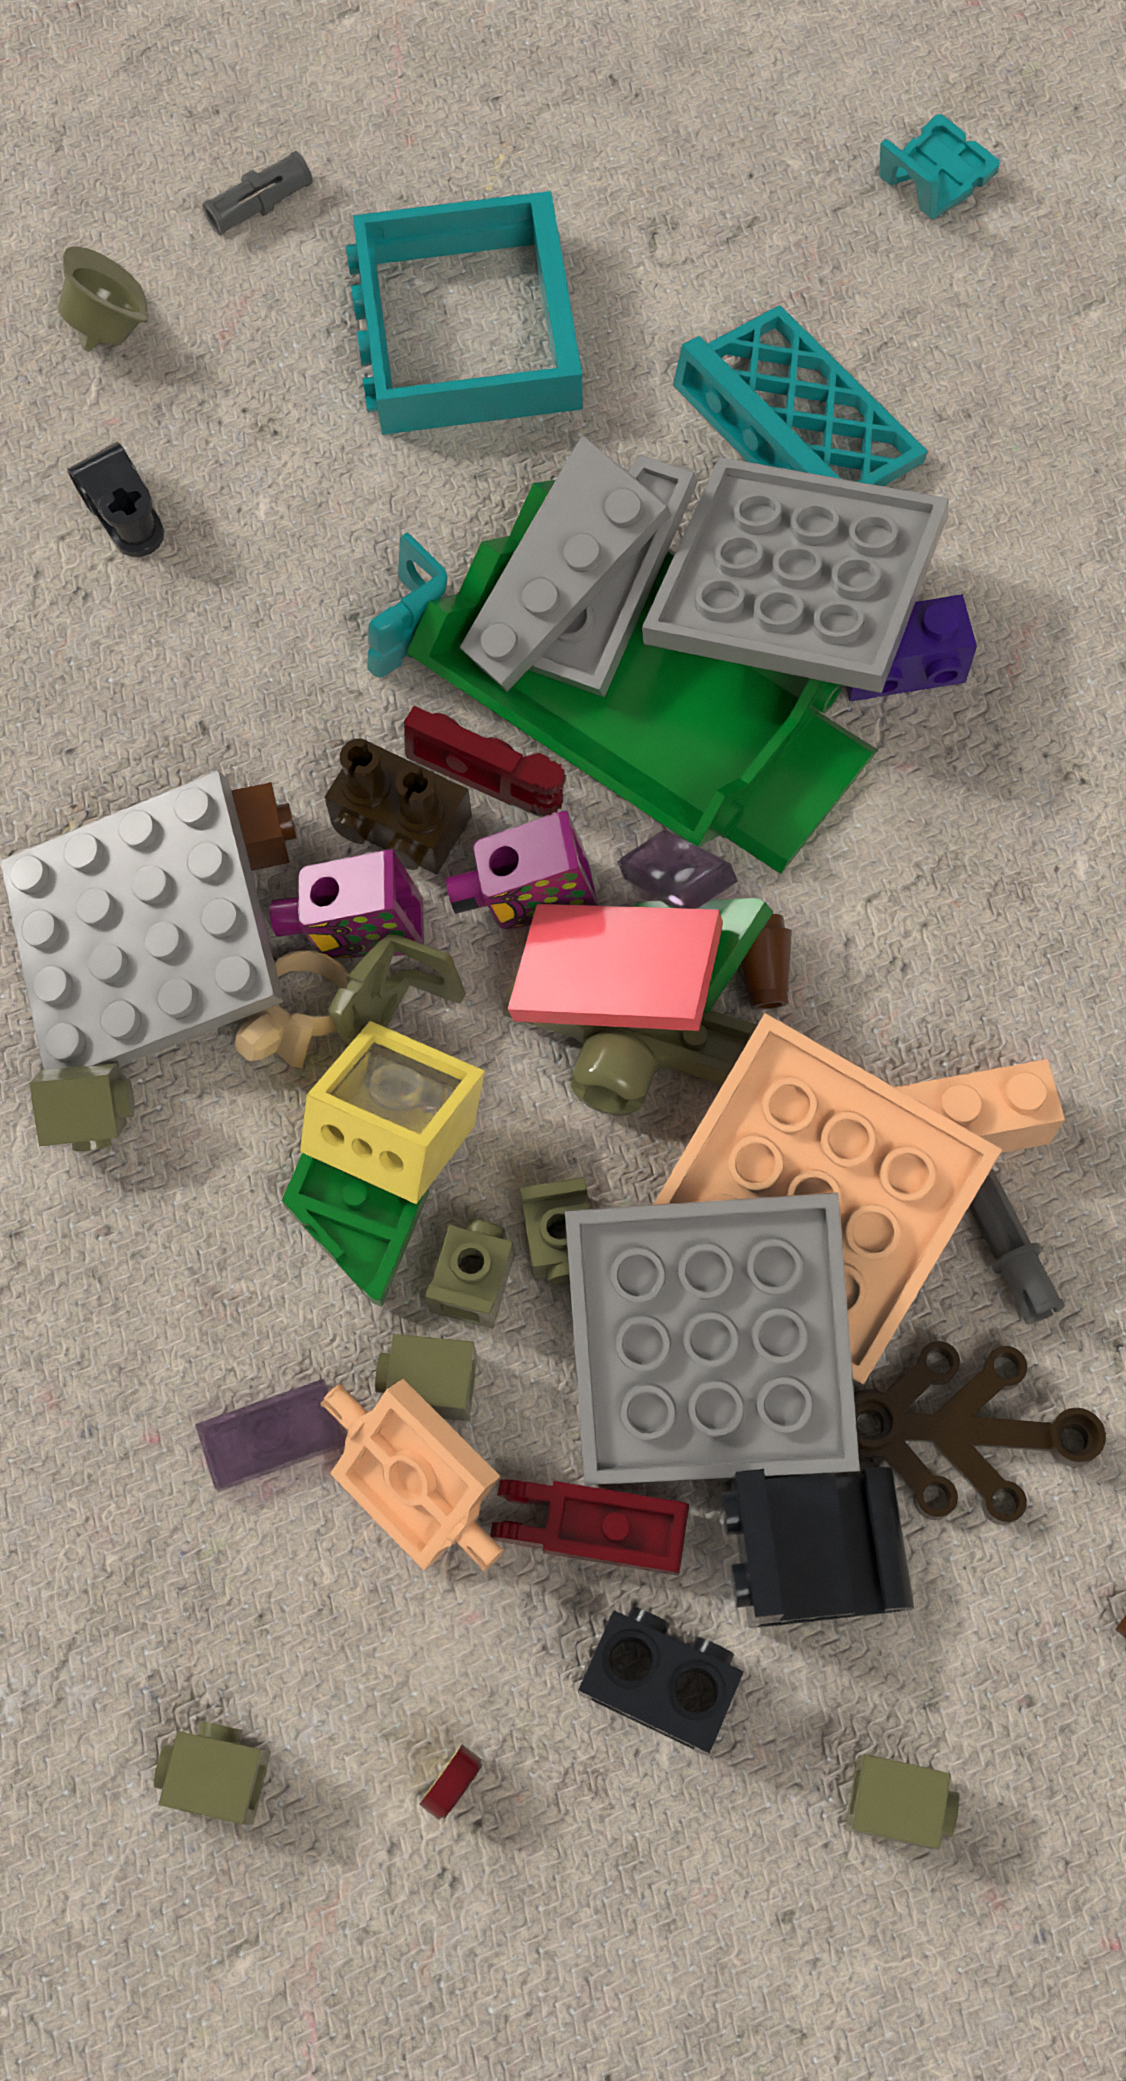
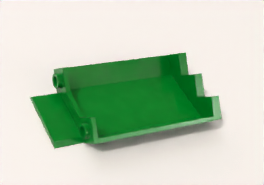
[406,479,878,874]

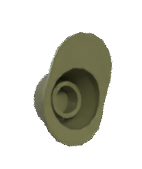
[58,246,149,352]

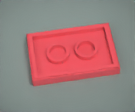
[508,904,723,1031]

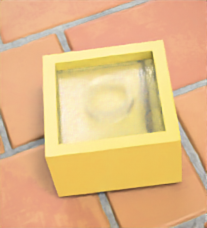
[300,1021,485,1204]

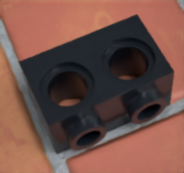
[578,1606,744,1756]

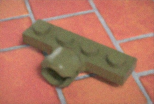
[503,962,758,1116]

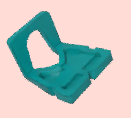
[879,114,999,220]
[367,532,448,678]

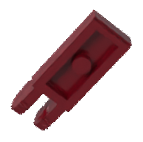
[404,706,566,817]
[490,1479,690,1576]

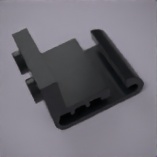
[721,1467,914,1628]

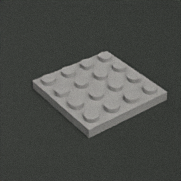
[642,457,949,693]
[0,770,284,1070]
[565,1192,860,1485]

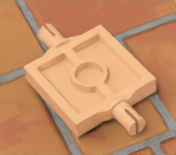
[320,1379,505,1572]

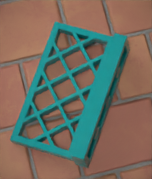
[673,305,928,487]

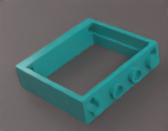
[346,191,583,435]

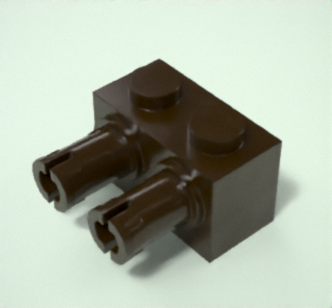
[324,738,472,875]

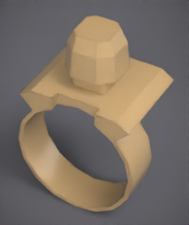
[234,950,350,1069]

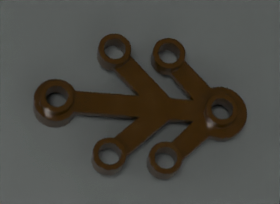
[854,1341,1106,1525]

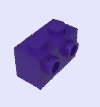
[846,594,977,702]

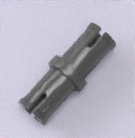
[202,151,313,236]

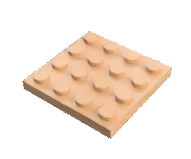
[653,1013,1002,1385]

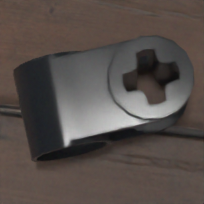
[67,441,165,557]

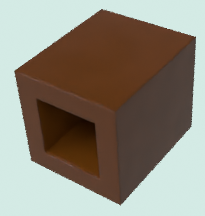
[231,782,297,871]

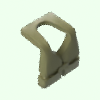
[328,935,466,1048]

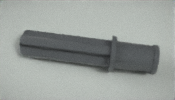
[969,1168,1065,1324]

